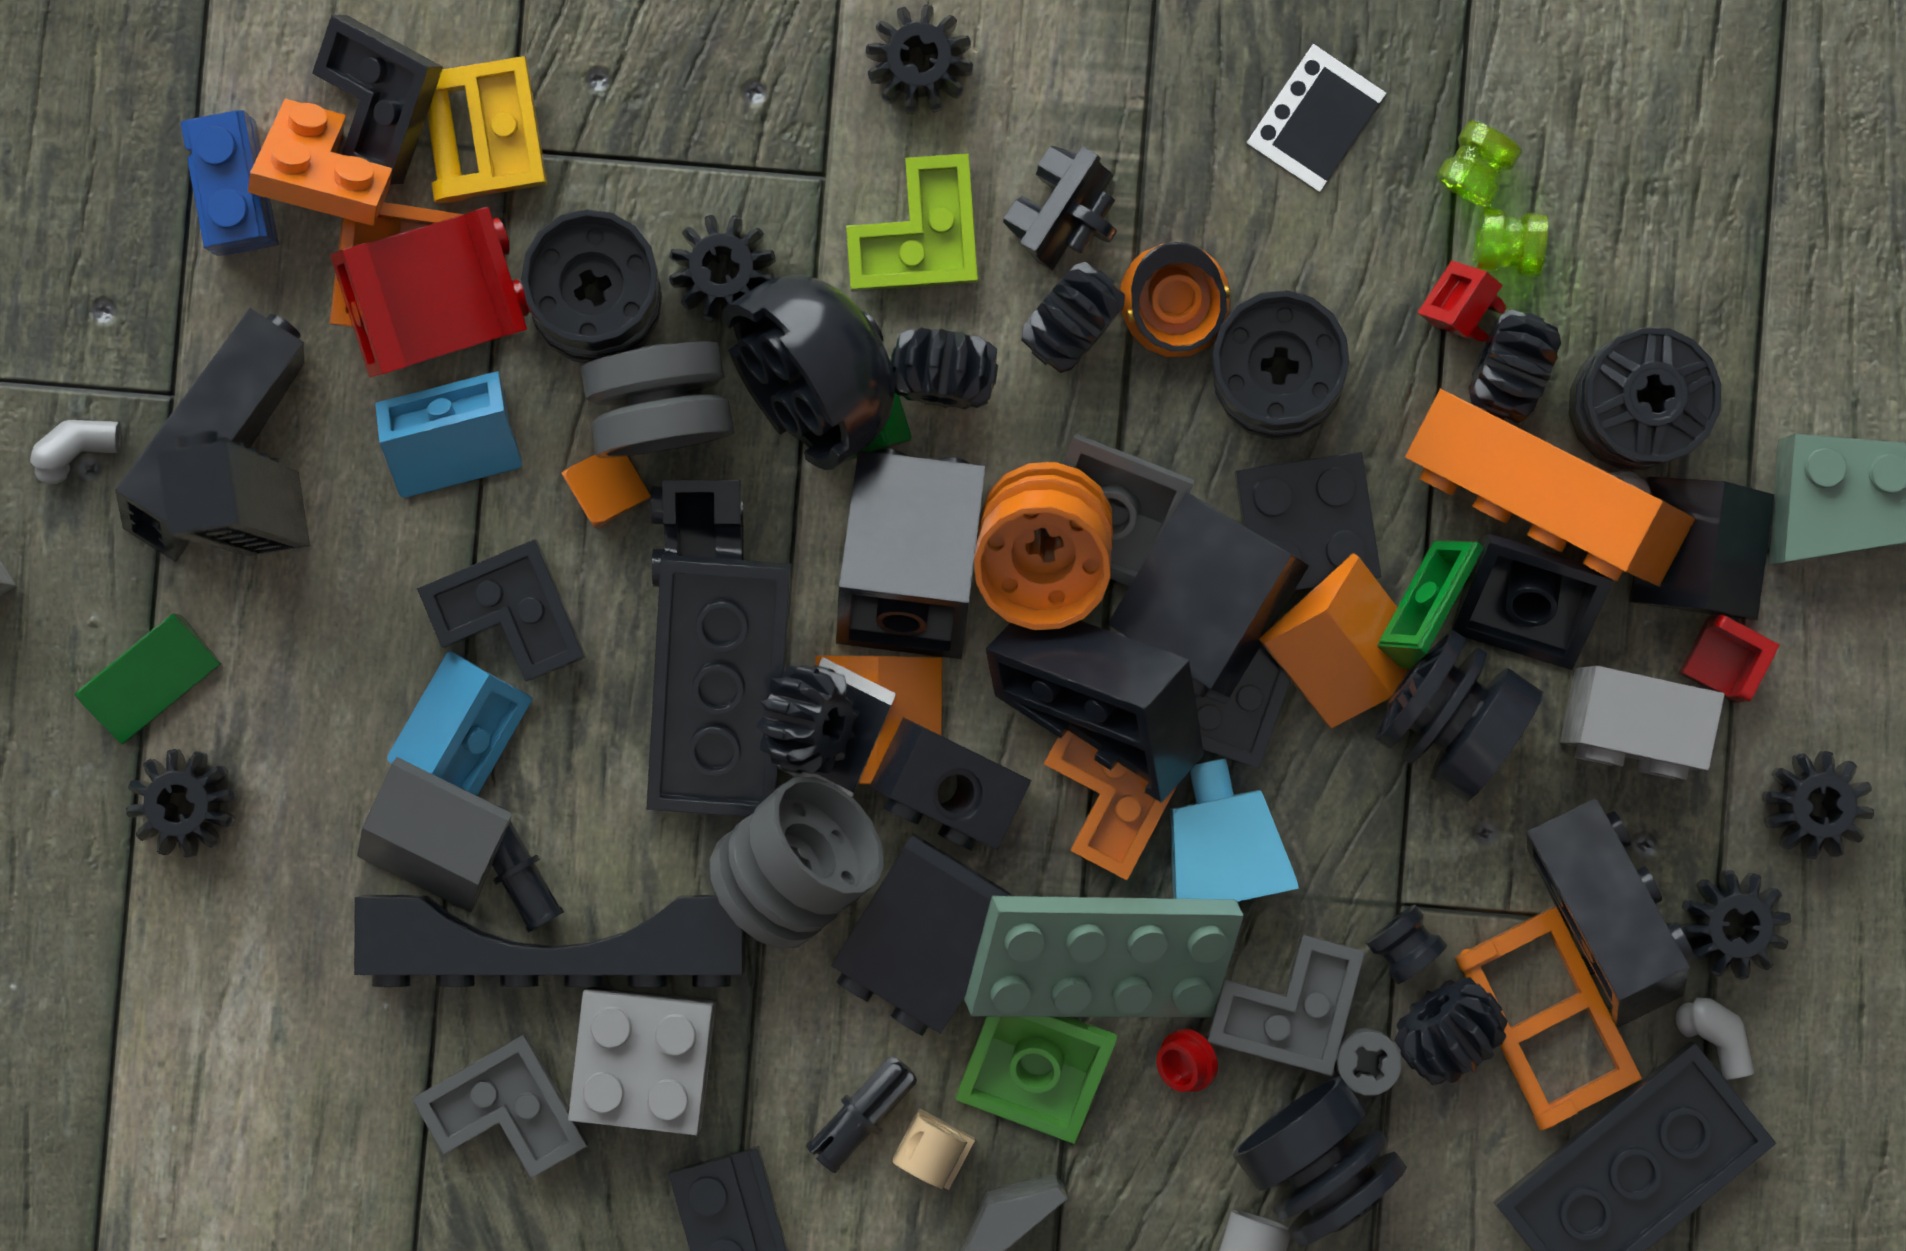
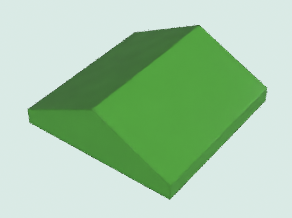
[955,1016,1118,1144]

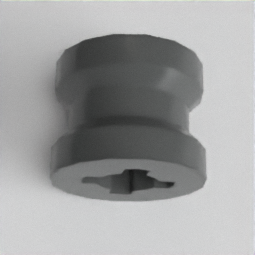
[1334,1028,1402,1096]

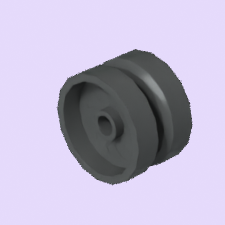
[580,341,734,458]

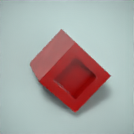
[1679,615,1780,703]

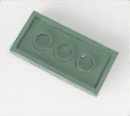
[965,896,1244,1017]

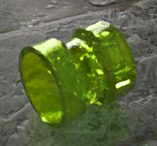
[1435,120,1522,208]
[1473,207,1548,278]

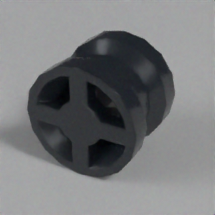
[1365,905,1447,984]

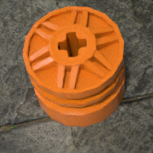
[974,462,1113,630]

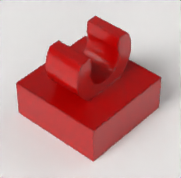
[1417,260,1506,342]

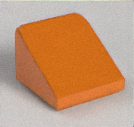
[561,455,651,530]

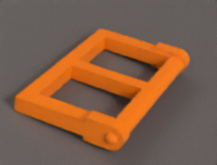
[1454,907,1642,1130]

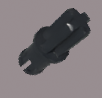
[492,806,564,933]
[806,1057,917,1173]

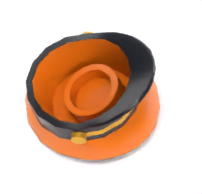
[1120,242,1230,357]

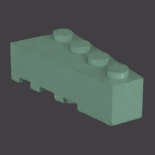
[1768,434,1906,566]

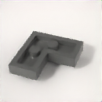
[1206,934,1365,1076]
[412,1033,589,1178]

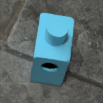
[1170,758,1299,902]

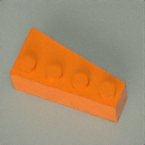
[1405,388,1696,587]

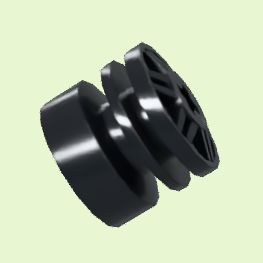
[521,209,662,363]
[1212,290,1349,440]
[1569,327,1722,470]
[1375,630,1543,802]
[1232,1076,1407,1247]

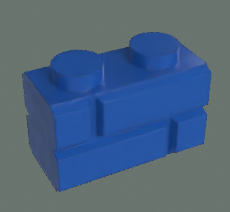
[180,110,279,256]

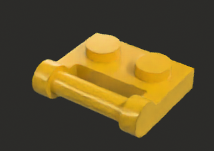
[427,56,547,203]

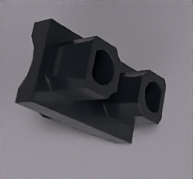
[1003,145,1117,271]

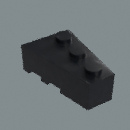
[985,621,1204,803]
[1527,798,1694,1028]

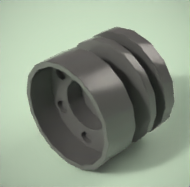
[710,777,884,949]

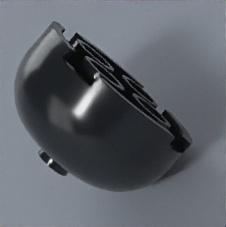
[721,275,895,470]

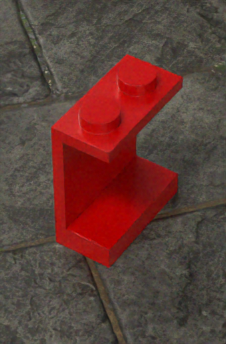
[330,206,529,378]

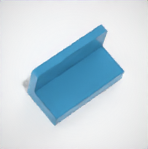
[375,371,522,498]
[387,651,533,796]

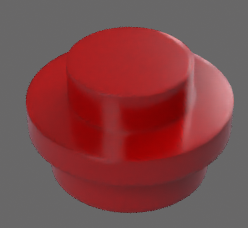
[1156,1029,1218,1092]

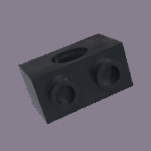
[869,717,1032,851]

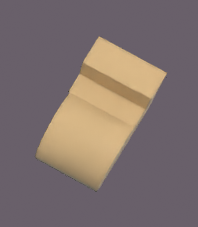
[892,1108,975,1190]

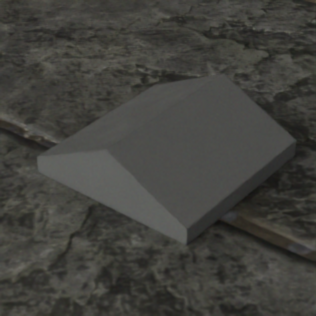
[1042,433,1194,587]
[357,757,513,912]
[959,1174,1067,1251]

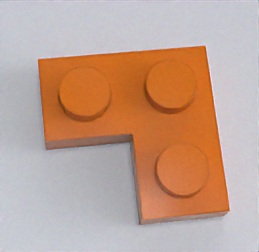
[248,99,392,226]
[1043,731,1177,880]

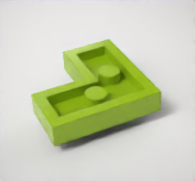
[846,153,978,292]

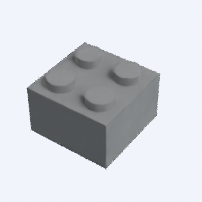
[1559,666,1725,780]
[568,987,717,1135]

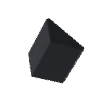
[1630,477,1775,620]
[1451,534,1614,670]

